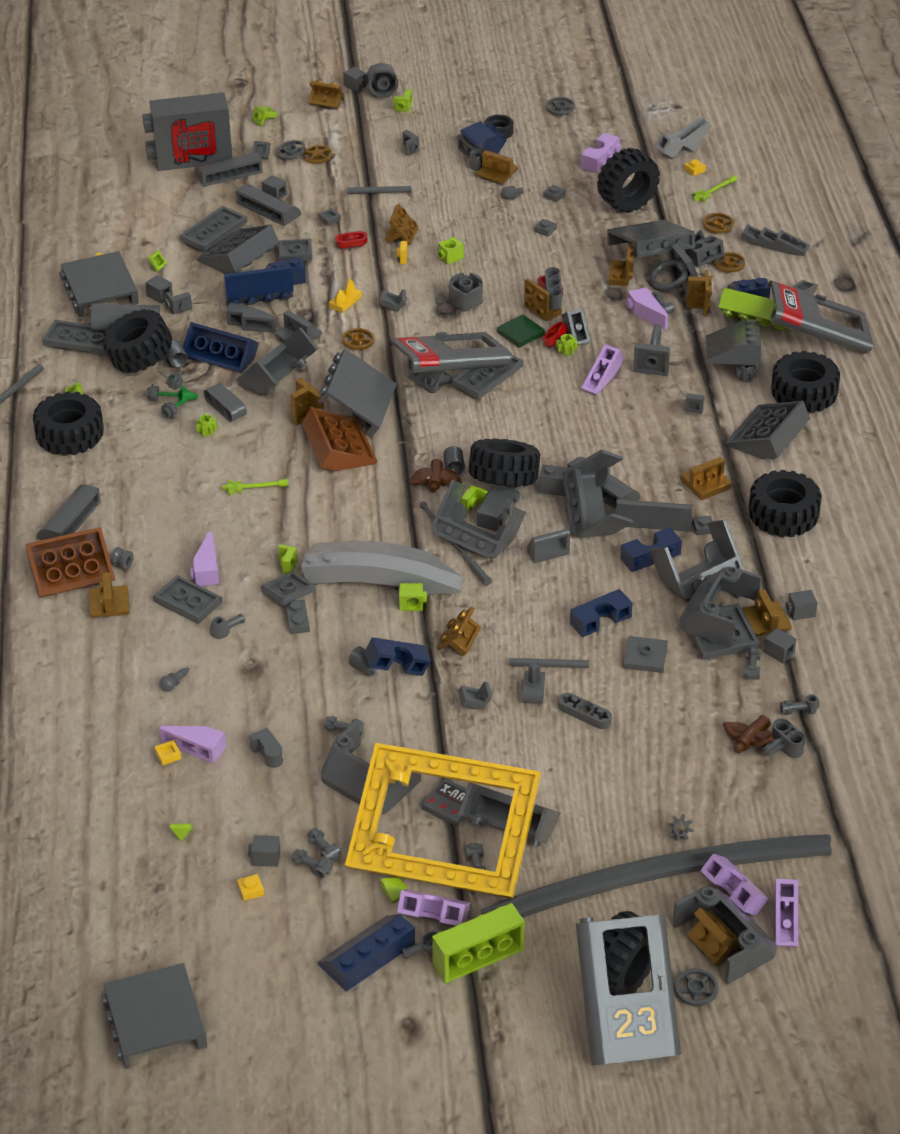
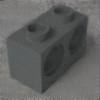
[685,235,725,267]

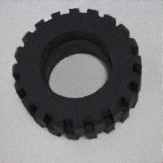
[597,148,660,213]
[102,309,172,373]
[771,351,840,413]
[33,391,104,456]
[468,438,541,487]
[748,470,822,537]
[603,911,650,996]

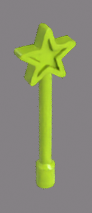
[692,175,737,203]
[222,479,288,496]

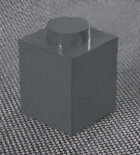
[343,67,367,92]
[262,175,287,199]
[145,275,173,303]
[786,590,818,620]
[764,628,797,663]
[248,835,281,867]

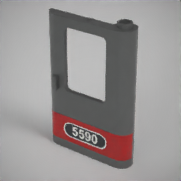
[767,280,874,354]
[387,332,512,373]

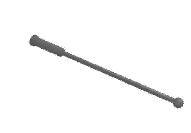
[420,501,492,586]

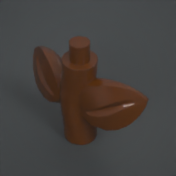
[410,459,462,493]
[723,715,774,754]

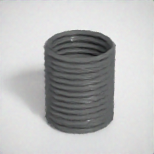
[165,340,188,367]
[443,446,465,475]
[349,646,379,676]

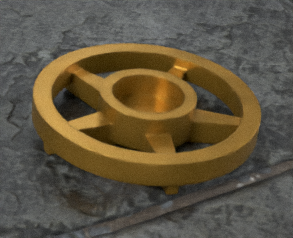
[303,144,332,164]
[703,213,734,233]
[714,252,745,273]
[342,328,374,351]

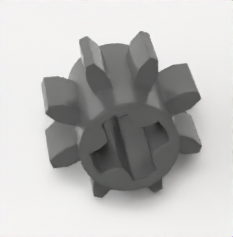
[736,365,758,383]
[667,814,694,841]

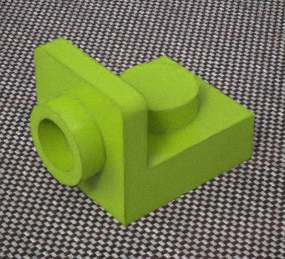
[393,89,413,112]
[251,106,278,126]
[461,485,488,514]
[278,544,298,575]

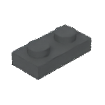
[286,600,310,634]

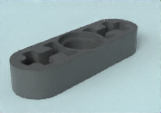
[558,693,612,729]

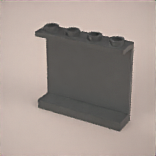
[607,220,695,258]
[59,251,139,317]
[318,348,397,438]
[101,963,207,1069]

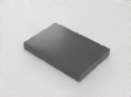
[153,575,223,624]

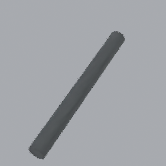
[347,186,411,194]
[0,364,44,404]
[509,658,589,668]

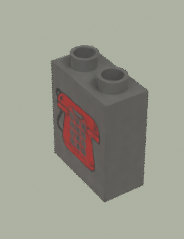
[142,92,232,171]

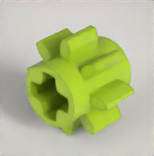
[556,334,578,356]
[195,414,218,436]

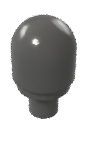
[501,186,524,199]

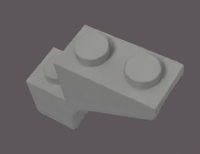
[655,117,712,158]

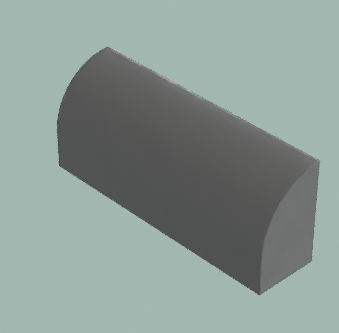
[195,153,263,187]
[236,184,301,226]
[91,304,160,330]
[567,457,640,509]
[36,484,101,540]
[616,499,693,532]

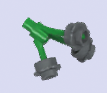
[147,373,198,419]

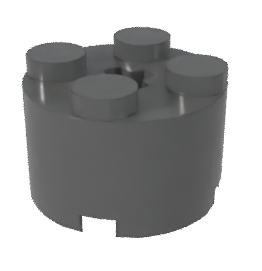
[366,63,398,98]
[449,273,483,311]

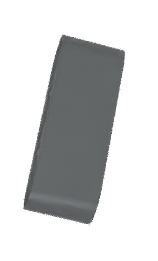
[545,267,562,310]
[204,383,247,422]

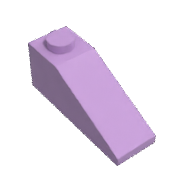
[626,287,668,330]
[581,344,624,395]
[190,532,219,586]
[159,726,226,763]
[773,879,798,947]

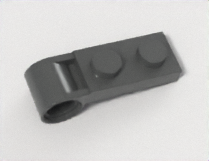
[458,134,483,171]

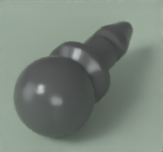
[159,668,190,692]

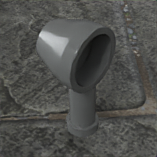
[210,613,245,639]
[402,930,439,959]

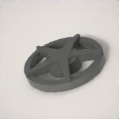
[546,97,575,116]
[277,140,306,160]
[675,969,718,1007]

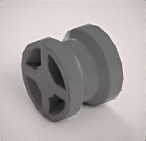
[110,547,134,570]

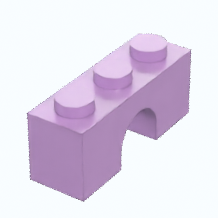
[581,132,621,173]
[700,854,769,916]
[397,889,470,926]

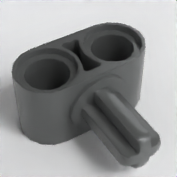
[523,662,545,704]
[762,718,805,758]

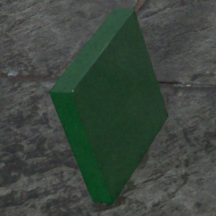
[497,314,545,348]

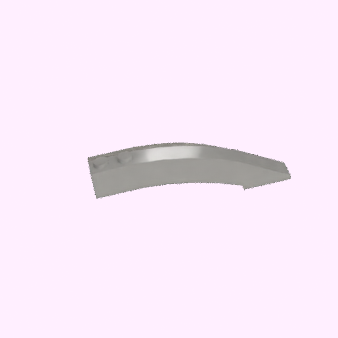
[301,541,463,594]

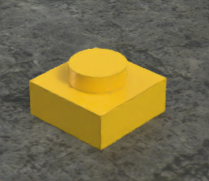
[684,159,706,176]
[397,241,408,264]
[154,740,182,766]
[237,874,265,901]

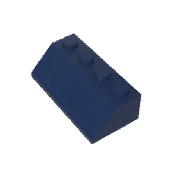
[223,265,294,306]
[183,322,259,373]
[318,914,415,992]

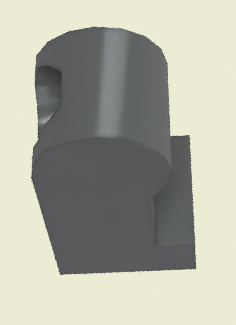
[249,727,283,768]

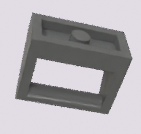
[527,528,570,564]

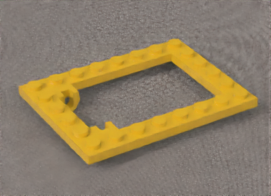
[345,743,541,899]

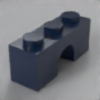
[620,527,682,572]
[570,589,633,637]
[364,637,431,676]

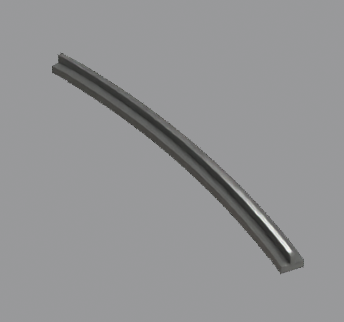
[481,834,832,918]

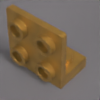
[608,241,634,286]
[524,278,562,322]

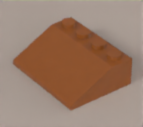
[302,407,377,471]
[26,527,115,598]

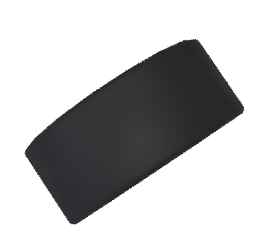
[485,114,514,139]

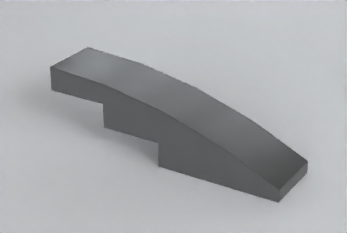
[740,224,810,256]

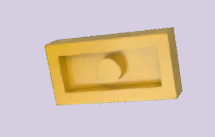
[329,278,362,313]

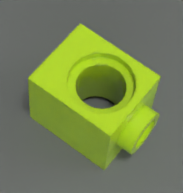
[437,237,464,265]
[399,583,427,611]

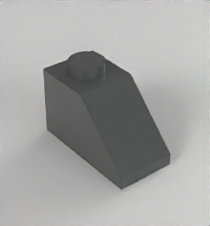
[562,309,591,345]

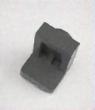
[402,130,419,156]
[380,289,407,312]
[165,292,192,315]
[458,682,492,710]

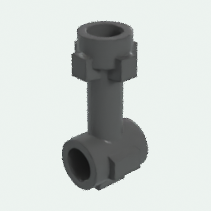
[651,291,675,315]
[743,647,761,680]
[780,694,820,715]
[324,716,364,735]
[307,828,342,862]
[465,843,486,870]
[292,849,333,878]

